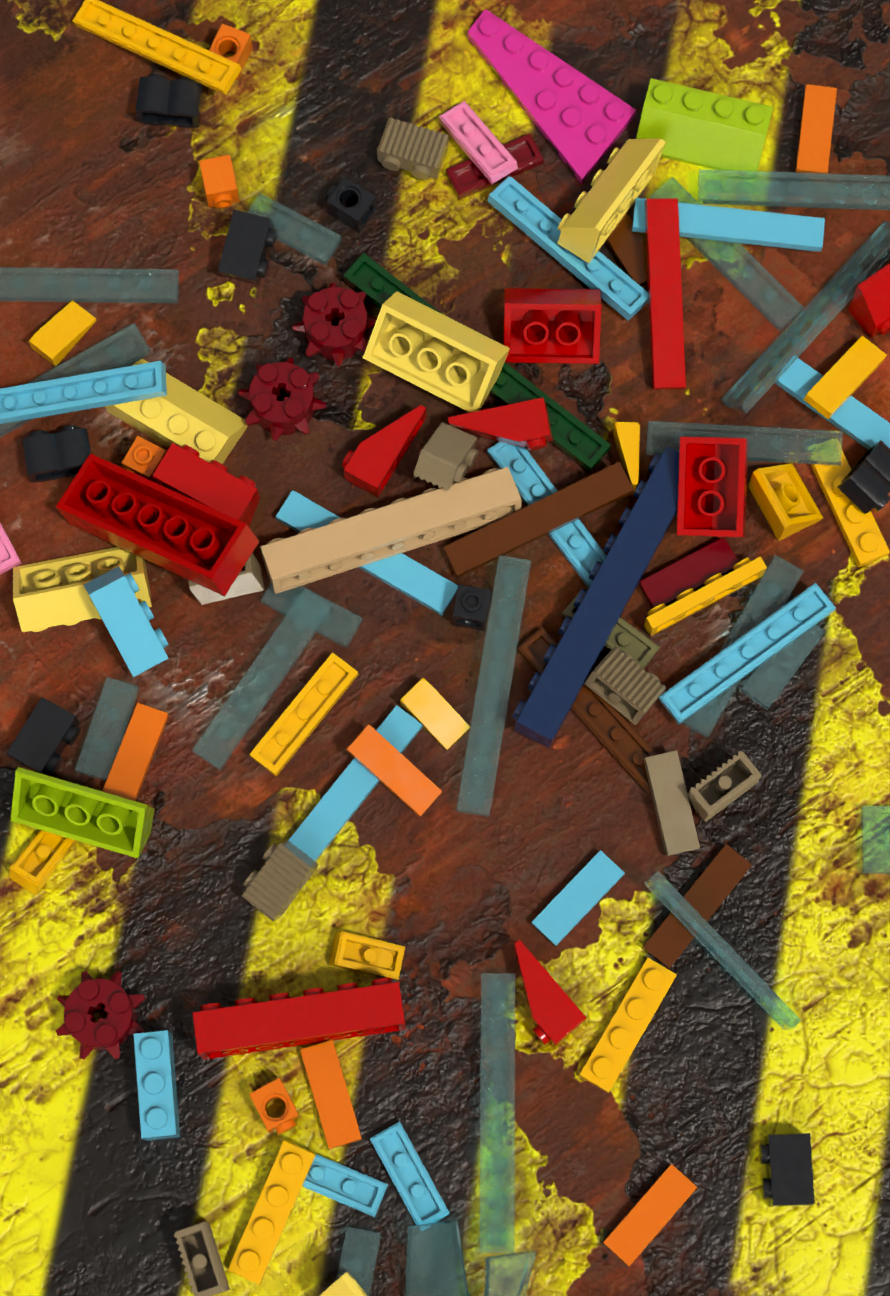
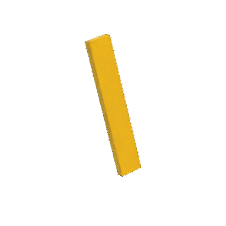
[73,0,242,95]

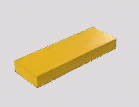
[803,336,887,420]

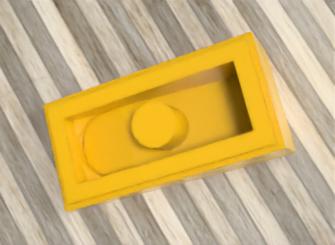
[28,300,97,367]
[613,422,640,494]
[400,678,470,750]
[9,830,75,895]
[329,931,405,980]

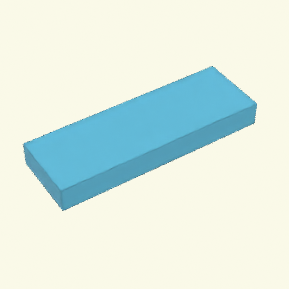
[531,850,625,947]
[370,1122,450,1231]
[303,1154,388,1217]

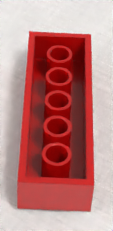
[56,453,259,596]
[192,978,406,1060]

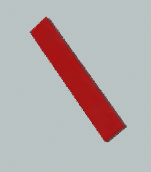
[644,199,686,390]

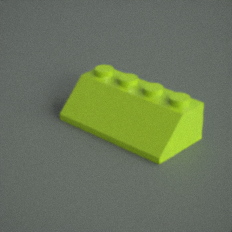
[636,78,773,179]
[11,767,154,858]

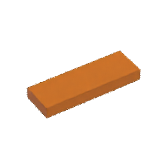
[795,84,837,178]
[102,702,169,801]
[345,724,442,817]
[300,1040,362,1150]
[603,1164,698,1267]

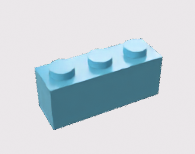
[84,566,169,677]
[134,1030,180,1141]

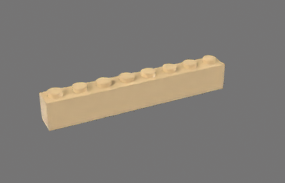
[260,467,522,594]

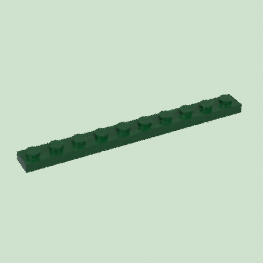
[343,253,611,472]

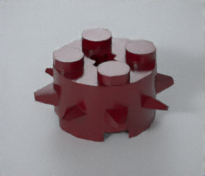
[292,283,377,366]
[239,357,326,441]
[56,971,145,1060]

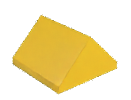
[748,463,823,541]

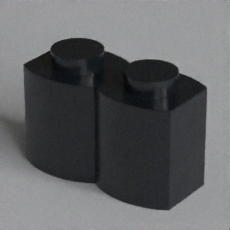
[135,74,203,128]
[22,425,92,482]
[838,440,890,514]

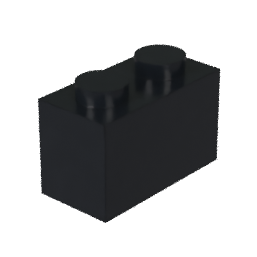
[218,209,277,285]
[7,697,80,776]
[759,1133,815,1207]

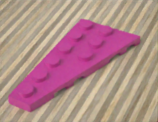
[467,9,637,185]

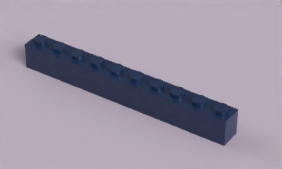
[512,446,680,748]

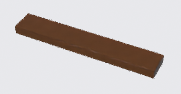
[444,462,634,578]
[517,627,658,796]

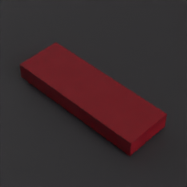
[445,133,544,200]
[638,537,739,609]

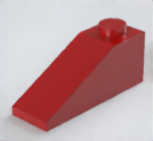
[448,397,553,450]
[342,405,427,498]
[514,939,587,1047]

